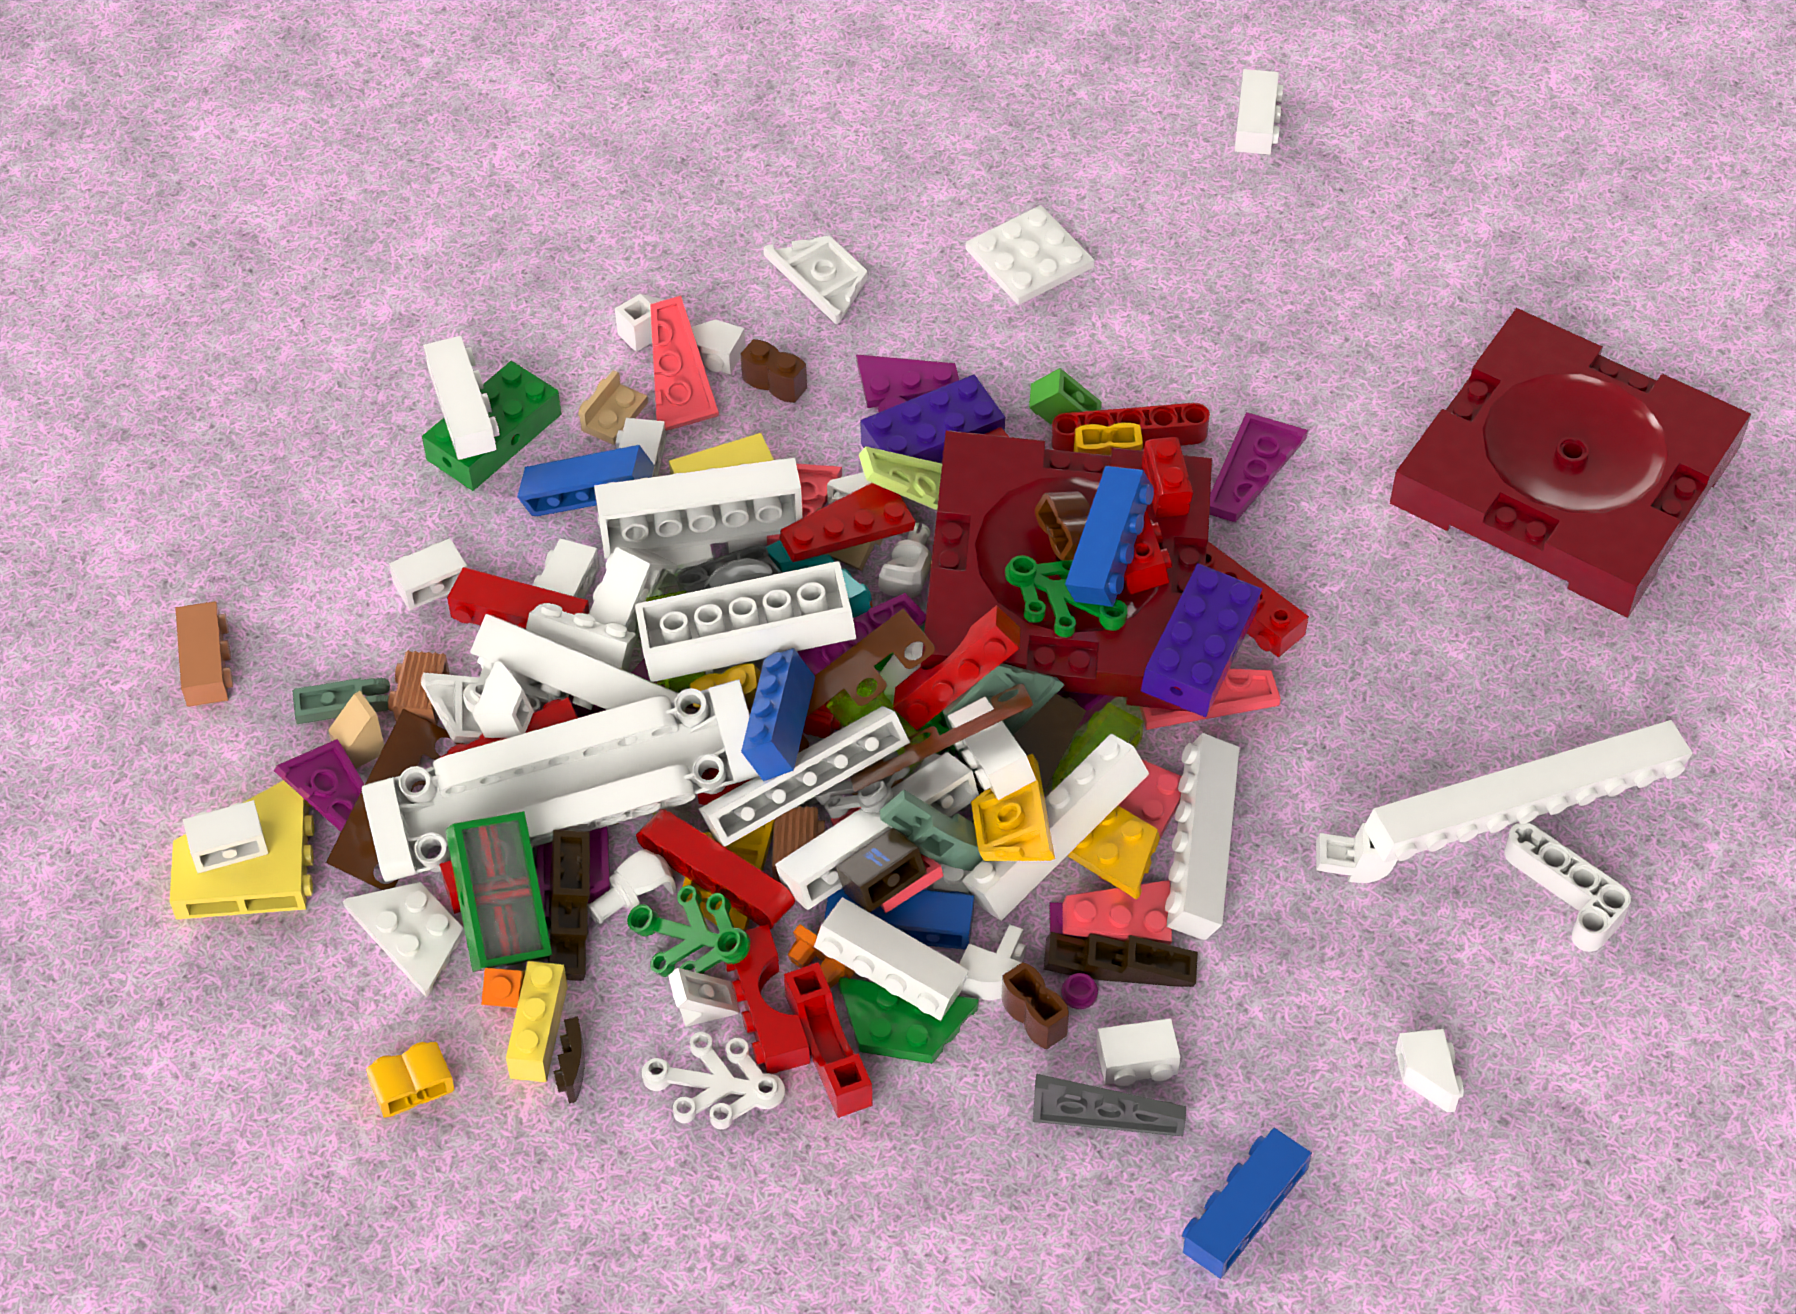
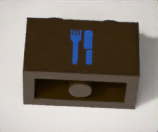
[835,828,927,913]

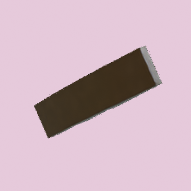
[548,830,590,981]
[1043,932,1198,987]

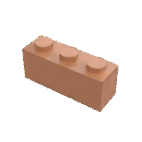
[175,601,233,707]

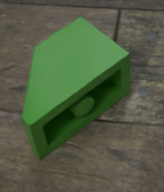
[1029,368,1102,424]

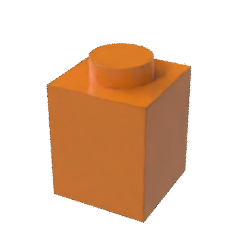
[481,968,525,1008]

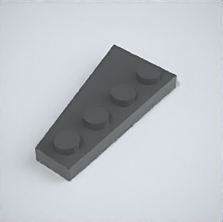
[1033,1073,1186,1137]

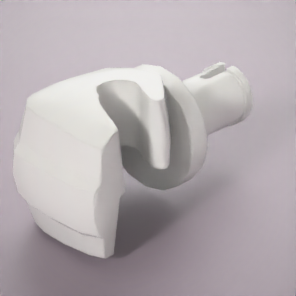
[878,523,931,599]
[588,849,676,924]

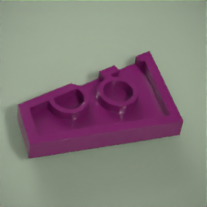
[856,354,959,408]
[274,739,365,832]

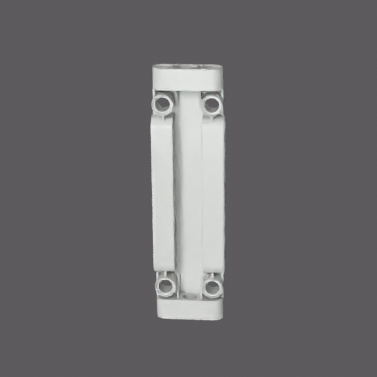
[362,679,759,883]

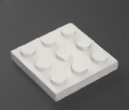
[966,205,1094,305]

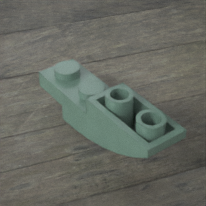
[880,790,983,871]

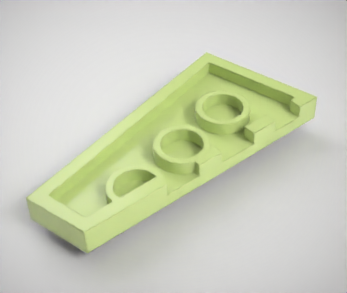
[859,446,942,510]

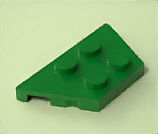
[839,977,979,1064]

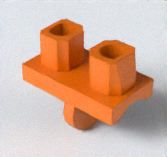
[787,924,855,989]

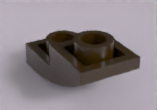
[553,1016,585,1104]

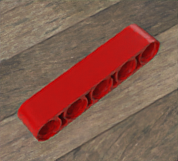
[1051,403,1210,452]
[636,809,795,929]

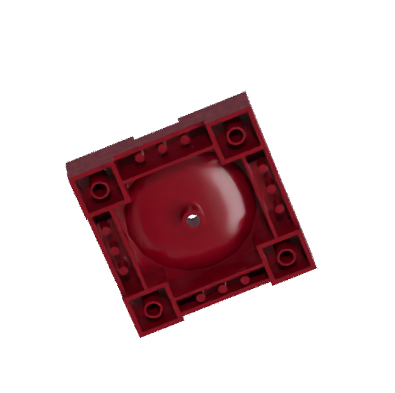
[1389,308,1751,618]
[921,430,1212,712]

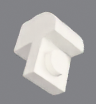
[1316,823,1398,883]
[959,925,1027,1000]

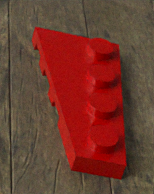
[779,483,916,562]

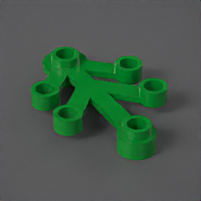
[1005,556,1128,637]
[627,885,751,977]

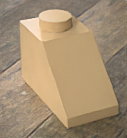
[328,691,384,769]

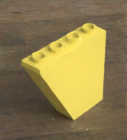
[169,780,315,919]

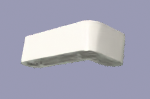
[1504,823,1631,952]

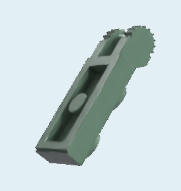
[292,677,390,724]

